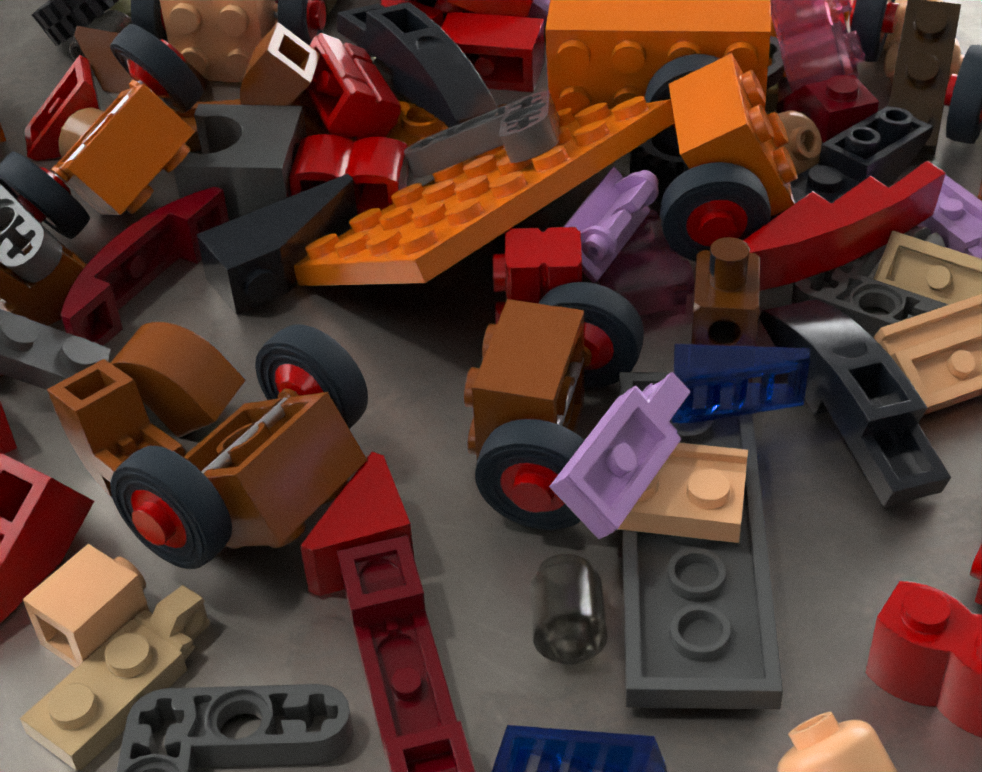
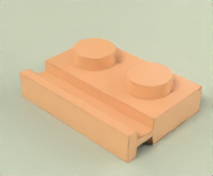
[873,294,982,415]
[618,443,748,543]

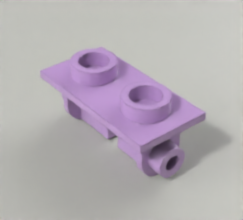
[564,167,659,283]

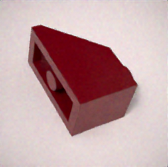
[777,74,879,143]

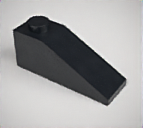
[197,174,358,315]

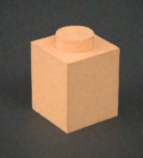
[23,544,149,668]

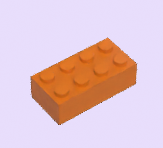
[545,0,771,114]

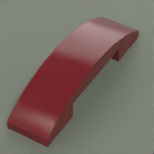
[61,186,229,346]
[337,535,475,772]

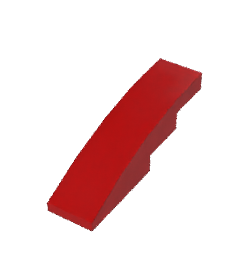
[743,161,946,291]

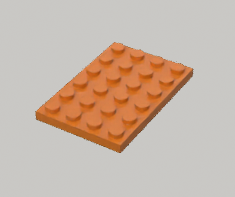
[294,96,675,286]

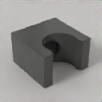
[174,104,307,221]

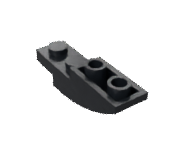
[337,2,498,128]
[770,106,933,221]
[759,299,951,507]

